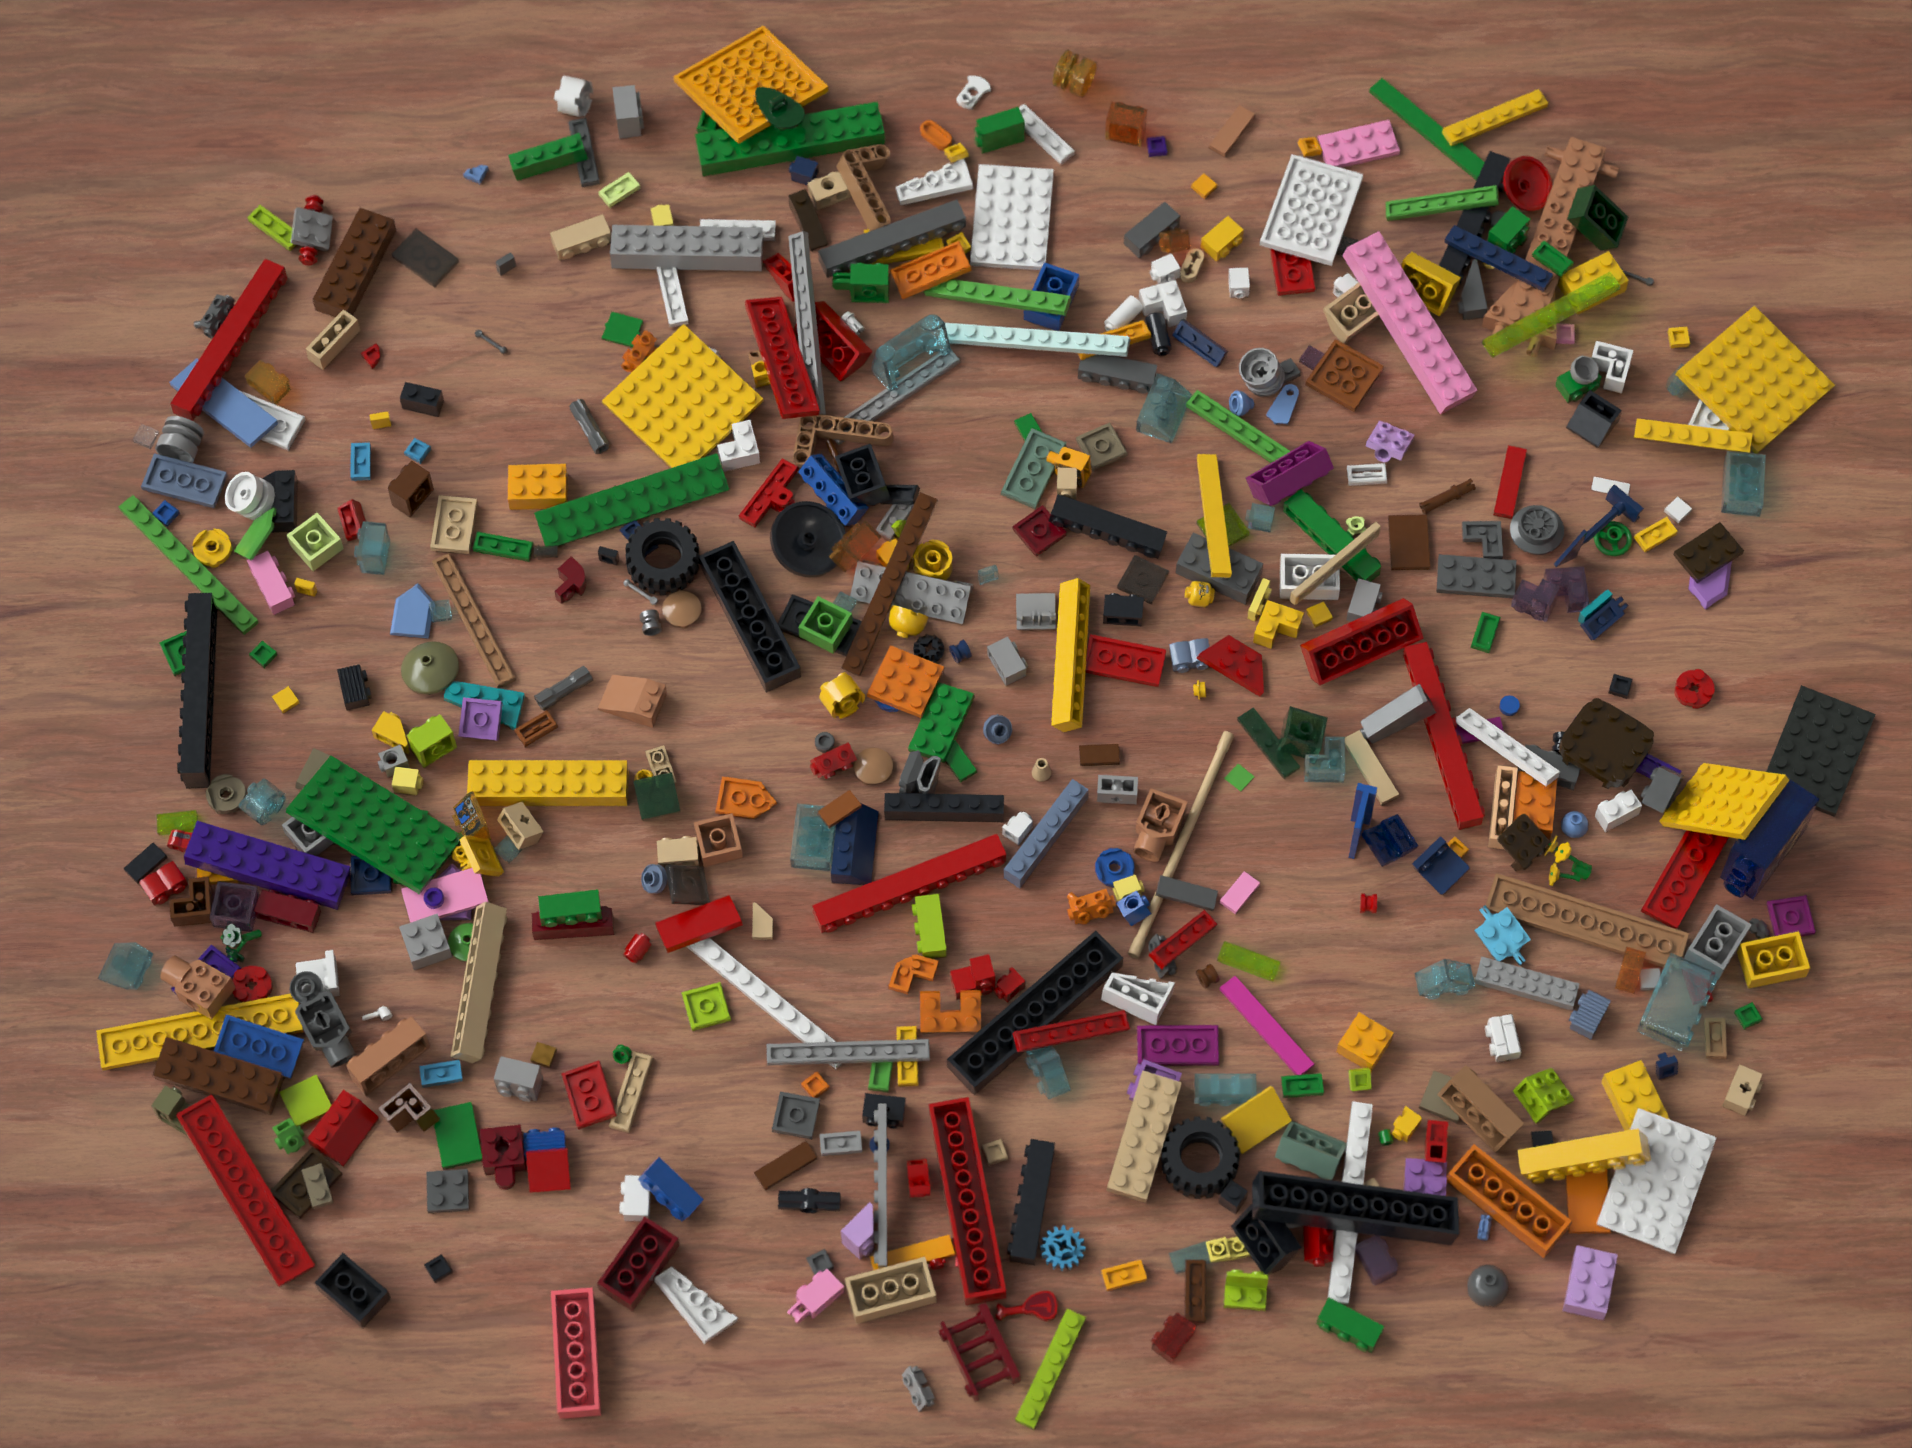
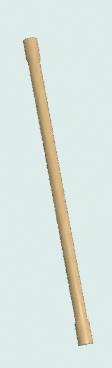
[1128,731,1234,959]

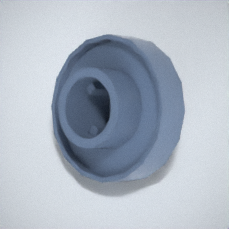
[983,714,1012,744]
[641,864,667,894]

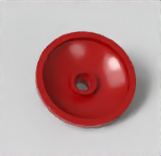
[1503,156,1552,212]

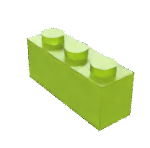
[912,894,947,959]

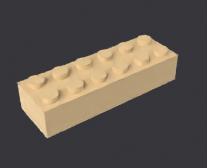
[1106,1070,1182,1203]

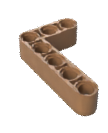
[837,145,891,231]
[793,414,894,470]

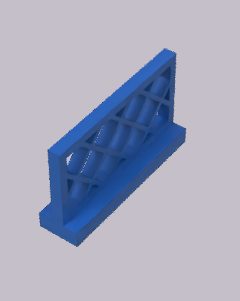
[1348,783,1378,859]

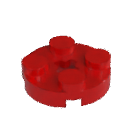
[1674,669,1715,709]
[232,966,273,1003]

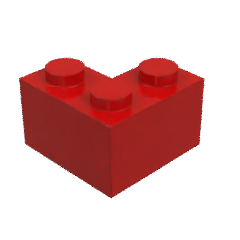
[950,954,995,1000]

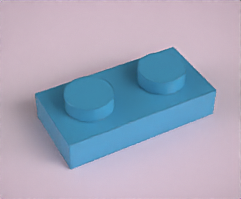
[351,442,371,481]
[419,1060,463,1088]

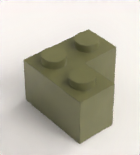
[151,1086,194,1135]

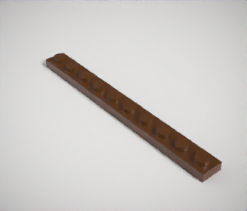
[841,492,938,676]

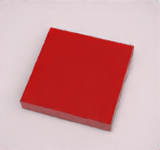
[526,1148,571,1192]

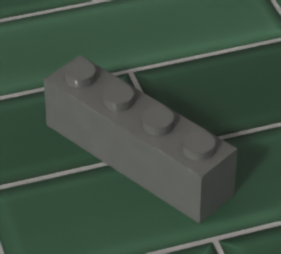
[1078,354,1157,394]

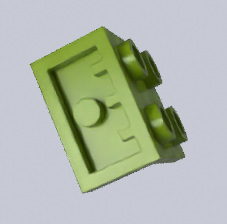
[1513,1068,1574,1124]
[1224,1270,1269,1311]

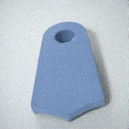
[1266,384,1299,425]

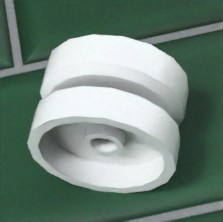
[225,472,275,520]

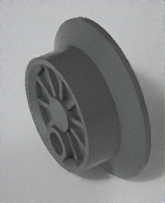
[1510,505,1564,555]

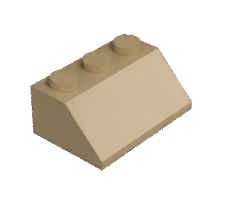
[1323,282,1380,344]

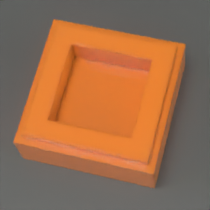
[801,1071,830,1098]

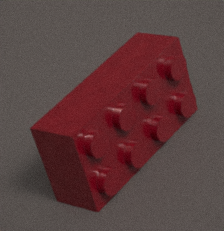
[597,1216,680,1312]

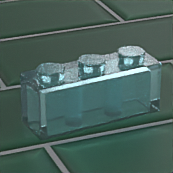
[1194,1074,1257,1106]

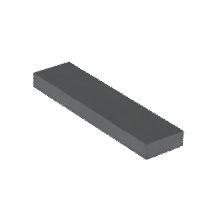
[568,118,600,187]

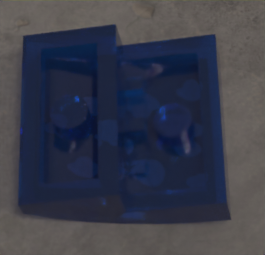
[1361,814,1419,867]

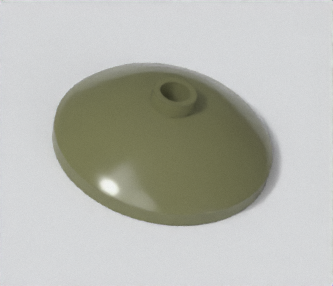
[401,642,459,694]

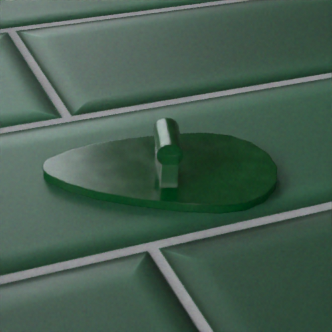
[755,87,805,130]

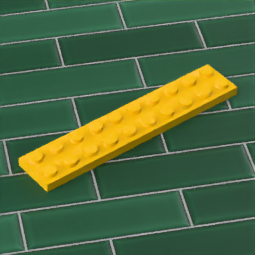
[96,994,303,1070]

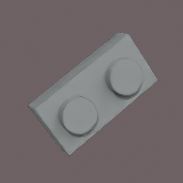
[820,1131,862,1156]

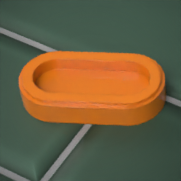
[920,120,952,150]

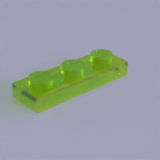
[1217,941,1281,982]

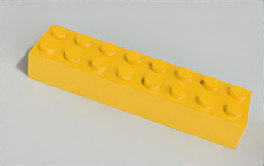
[467,760,629,806]

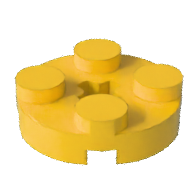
[193,529,232,568]

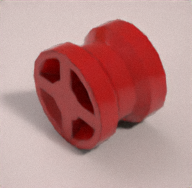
[1360,893,1377,914]

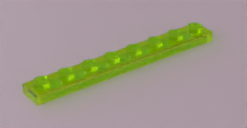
[1482,272,1620,358]

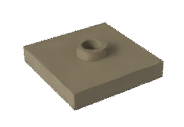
[1076,422,1127,471]
[1419,1071,1459,1123]

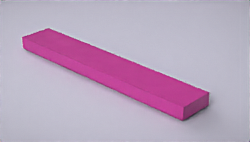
[1219,976,1314,1075]

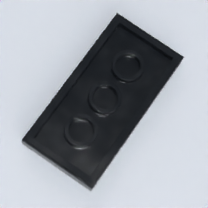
[778,594,862,656]

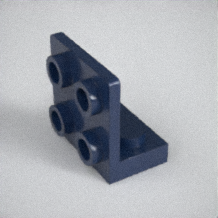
[1412,836,1470,895]

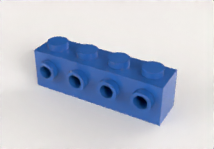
[798,454,869,526]

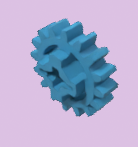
[1040,1225,1085,1271]

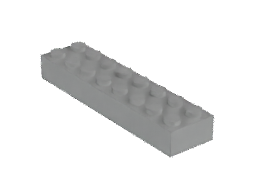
[1474,956,1579,1011]

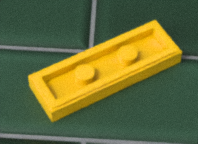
[896,1026,918,1087]

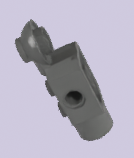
[289,971,357,1068]

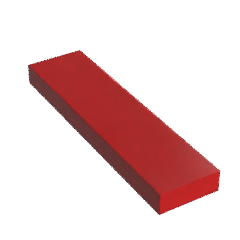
[1493,445,1527,519]
[1148,910,1218,970]

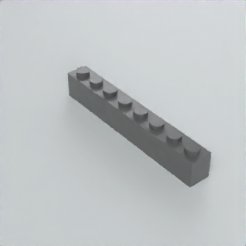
[818,199,966,278]

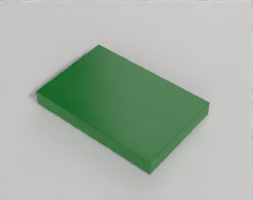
[434,1102,482,1169]

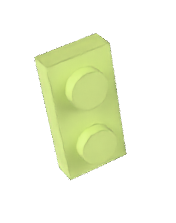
[598,172,640,208]

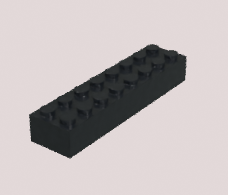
[699,541,801,693]

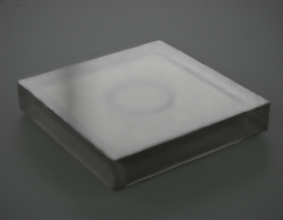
[1117,555,1169,605]
[665,865,710,905]

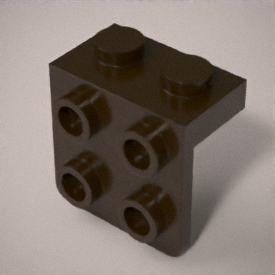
[1497,814,1551,871]

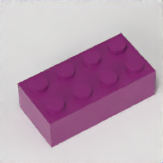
[1245,441,1334,506]

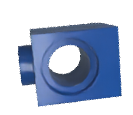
[1116,890,1151,926]

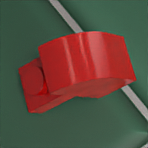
[1424,1120,1448,1163]
[906,1158,931,1198]

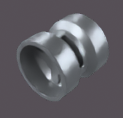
[639,610,662,636]

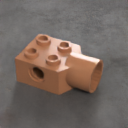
[1133,788,1188,862]
[161,956,235,1019]

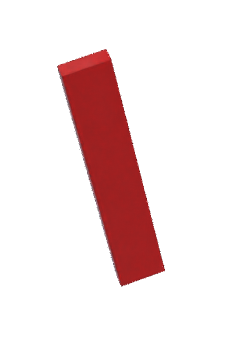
[1012,1010,1130,1053]

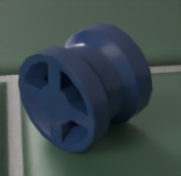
[949,640,972,664]

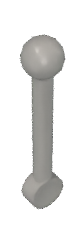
[623,579,658,605]

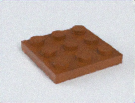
[1305,339,1384,412]

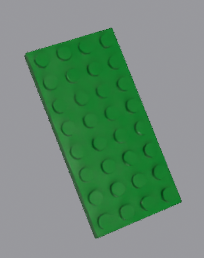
[286,755,463,894]

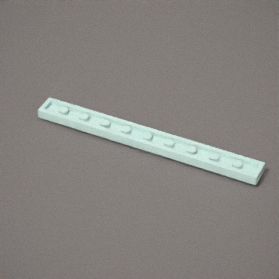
[941,323,1130,357]

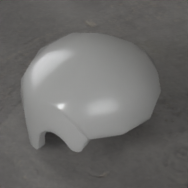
[1570,355,1599,385]

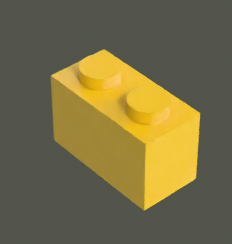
[1200,216,1244,262]

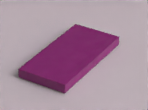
[1137,1025,1219,1066]

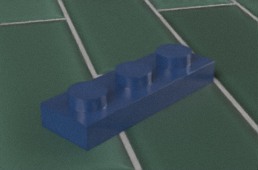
[1172,319,1228,368]

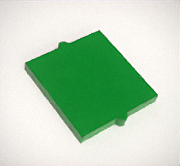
[602,312,643,348]

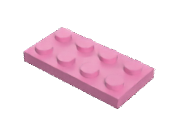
[1317,120,1400,168]

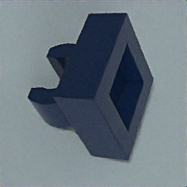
[1656,1052,1678,1080]

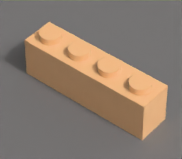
[1488,765,1518,849]

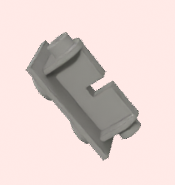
[902,1366,935,1412]

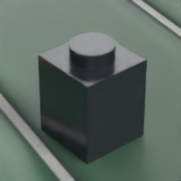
[1219,1180,1248,1215]

